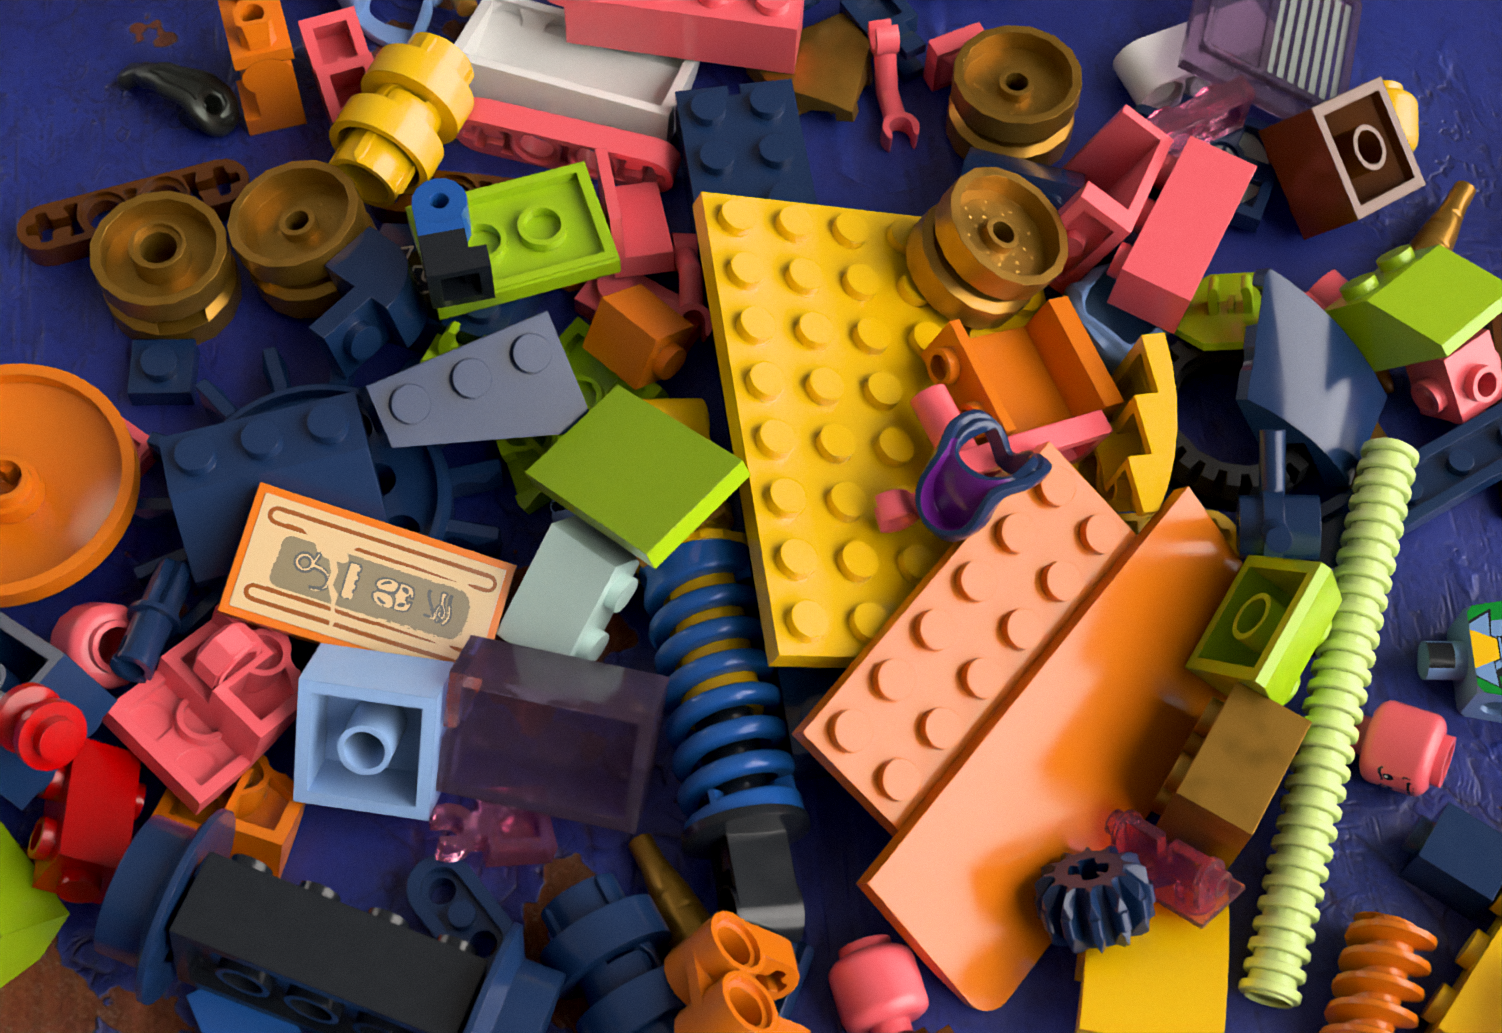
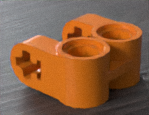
[664,911,811,1033]

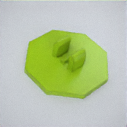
[1174,272,1262,351]

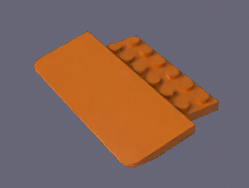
[792,441,1243,1011]

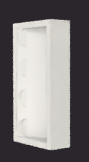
[454,0,701,143]

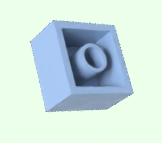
[293,643,455,821]

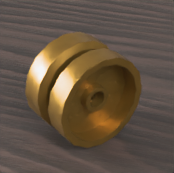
[946,25,1082,166]
[227,160,377,319]
[906,167,1069,330]
[90,191,242,345]

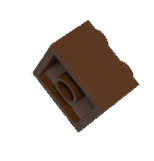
[1258,76,1426,240]

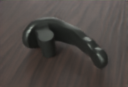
[117,61,239,137]

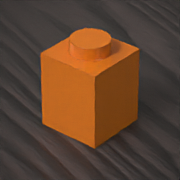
[582,283,694,390]

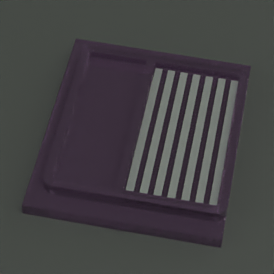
[1178,0,1362,119]

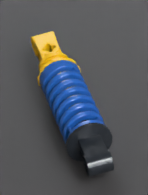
[635,398,811,943]

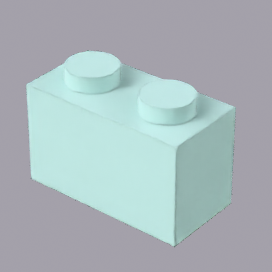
[496,515,640,677]

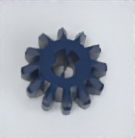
[1034,846,1156,954]

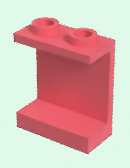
[1048,104,1174,295]

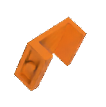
[921,296,1124,445]

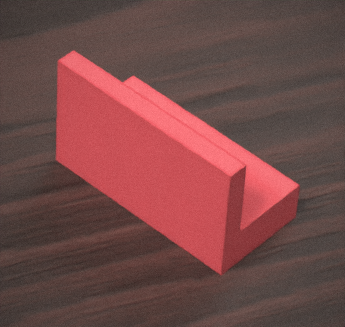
[595,148,675,279]

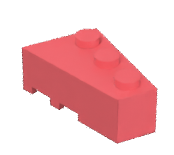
[1106,135,1257,334]

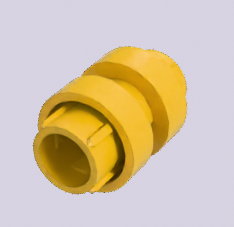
[328,32,474,207]

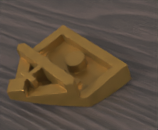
[746,13,873,122]

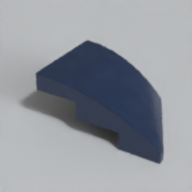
[1236,268,1387,487]

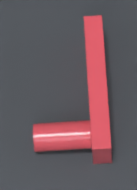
[910,384,1113,477]

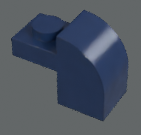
[308,226,428,379]

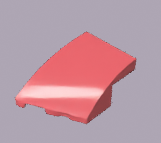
[102,604,301,815]

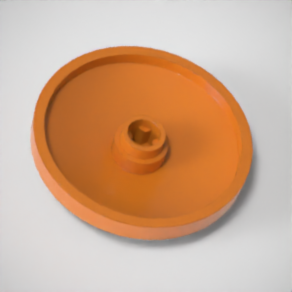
[0,363,141,608]

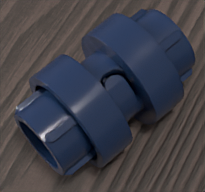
[539,873,687,1033]

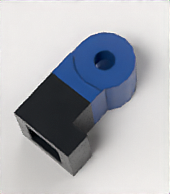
[412,178,496,309]

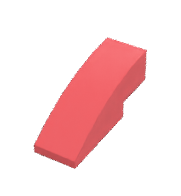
[298,6,374,126]

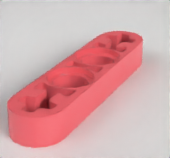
[456,97,681,192]

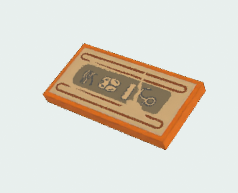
[216,482,517,693]

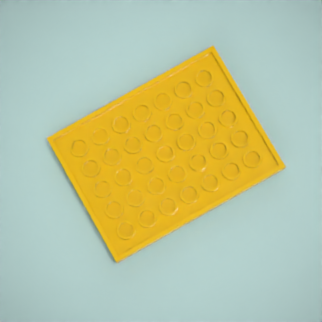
[692,192,1091,668]

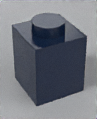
[1398,802,1502,921]

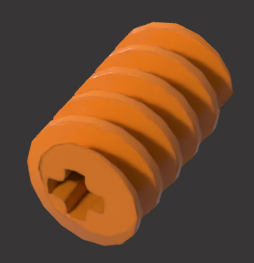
[1319,911,1438,1033]

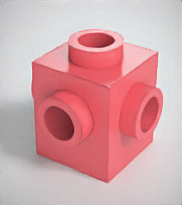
[1405,328,1502,424]

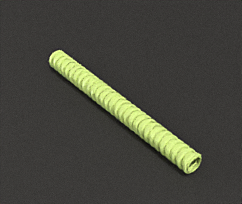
[1238,437,1420,1009]

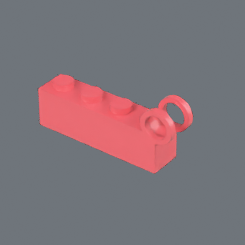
[547,0,804,74]

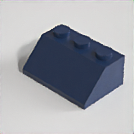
[158,391,389,588]

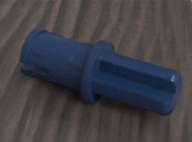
[110,557,193,683]

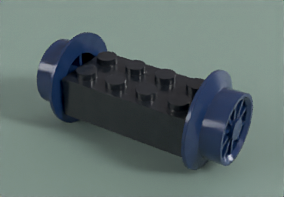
[94,808,566,1033]

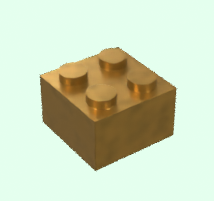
[1149,681,1312,875]

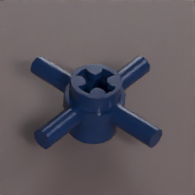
[1236,429,1322,560]

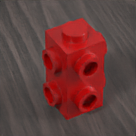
[28,738,146,905]

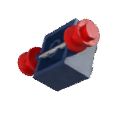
[0,612,118,811]

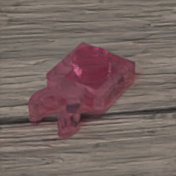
[429,792,558,867]

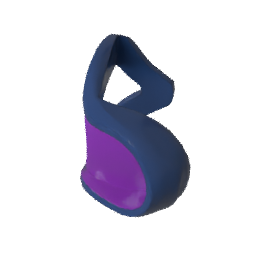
[915,409,1052,542]

